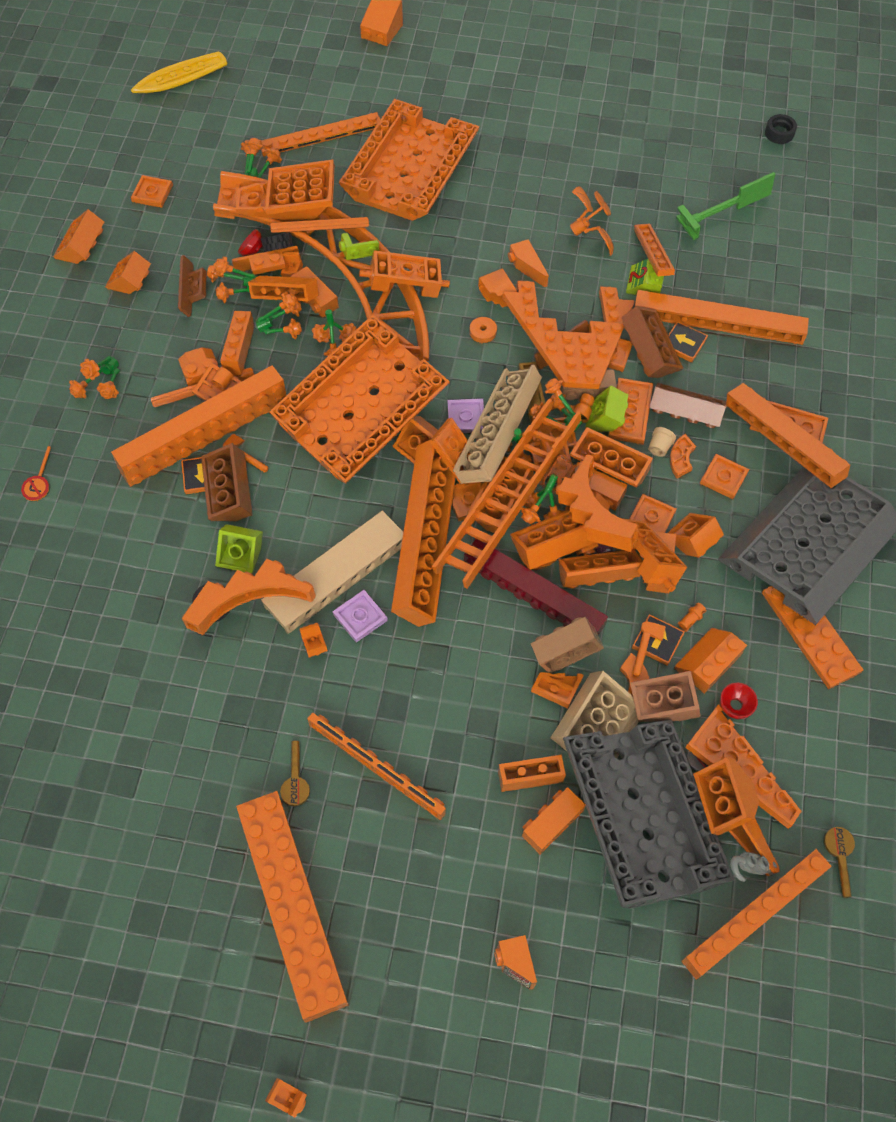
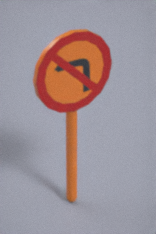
[21,446,51,501]

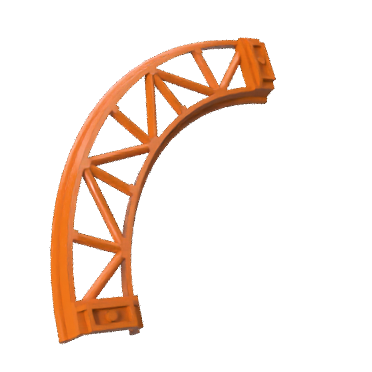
[213,171,429,370]

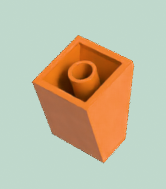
[360,0,403,46]

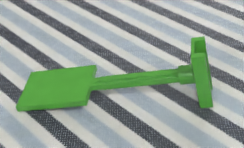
[676,172,775,240]

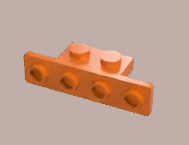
[232,246,299,275]

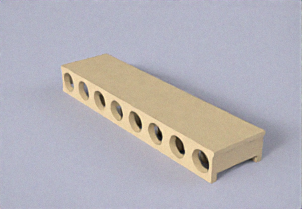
[453,365,542,484]
[261,511,403,634]

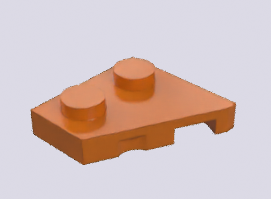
[531,672,584,709]

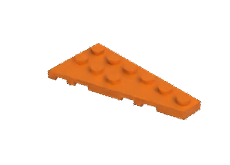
[685,704,802,829]

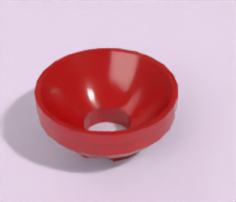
[238,229,262,256]
[720,683,758,719]

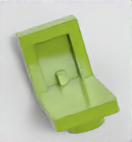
[339,233,379,260]

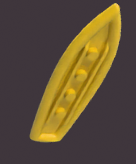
[131,51,227,93]

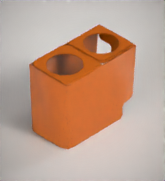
[478,268,517,308]
[539,454,577,494]

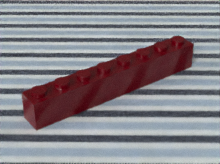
[464,539,608,635]

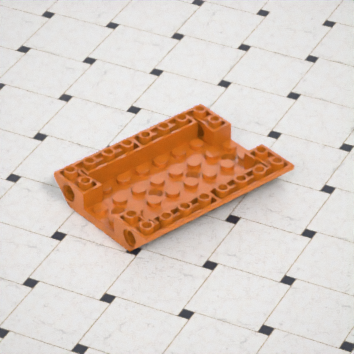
[339,99,480,221]
[269,314,450,484]

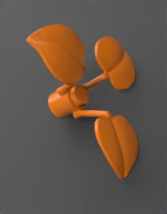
[570,186,614,256]

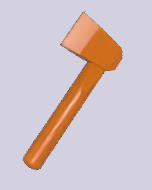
[223,433,269,473]
[633,621,666,676]

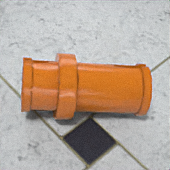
[678,603,707,632]

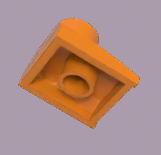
[178,347,219,386]

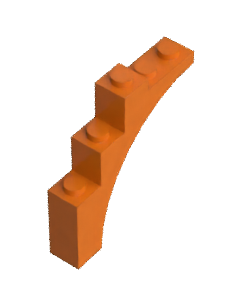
[556,454,638,552]
[182,558,316,635]

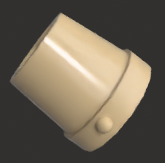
[648,427,676,457]

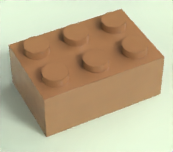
[530,617,604,674]

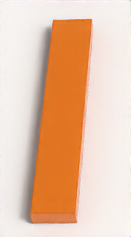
[634,224,675,277]

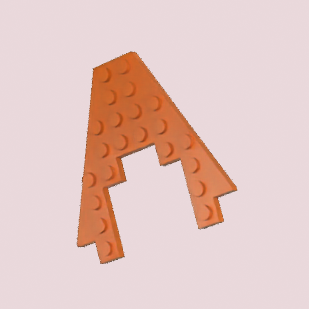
[502,281,634,389]

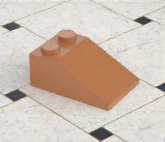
[630,671,700,722]

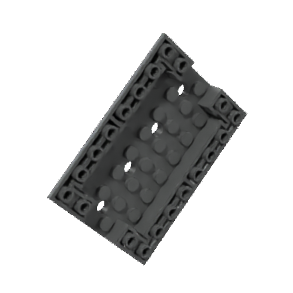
[718,467,896,625]
[563,720,734,909]

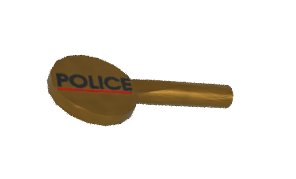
[280,741,310,806]
[824,827,855,898]

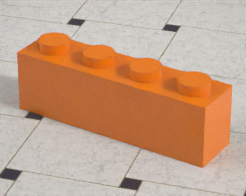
[248,276,319,302]
[220,311,255,376]

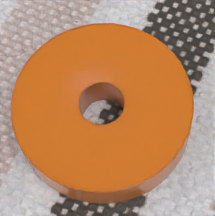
[469,317,497,343]

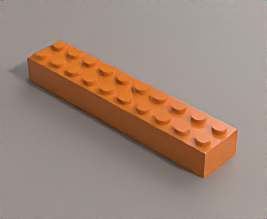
[111,365,287,487]
[391,440,455,627]
[236,791,349,1023]

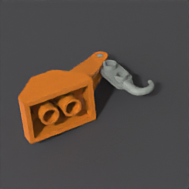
[693,757,780,882]

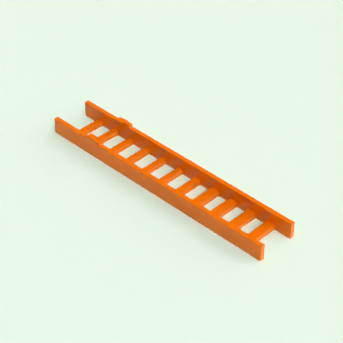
[432,399,581,589]

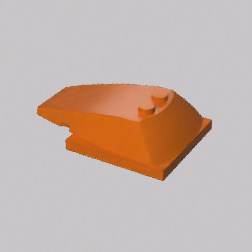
[235,159,335,220]

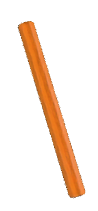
[270,217,369,233]
[151,367,254,407]

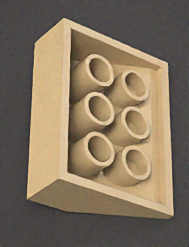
[551,671,638,758]

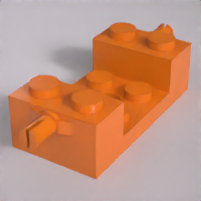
[359,250,450,298]
[617,518,687,592]

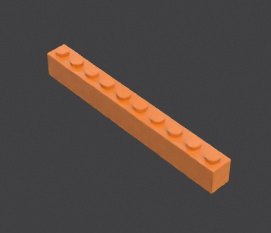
[634,290,809,345]

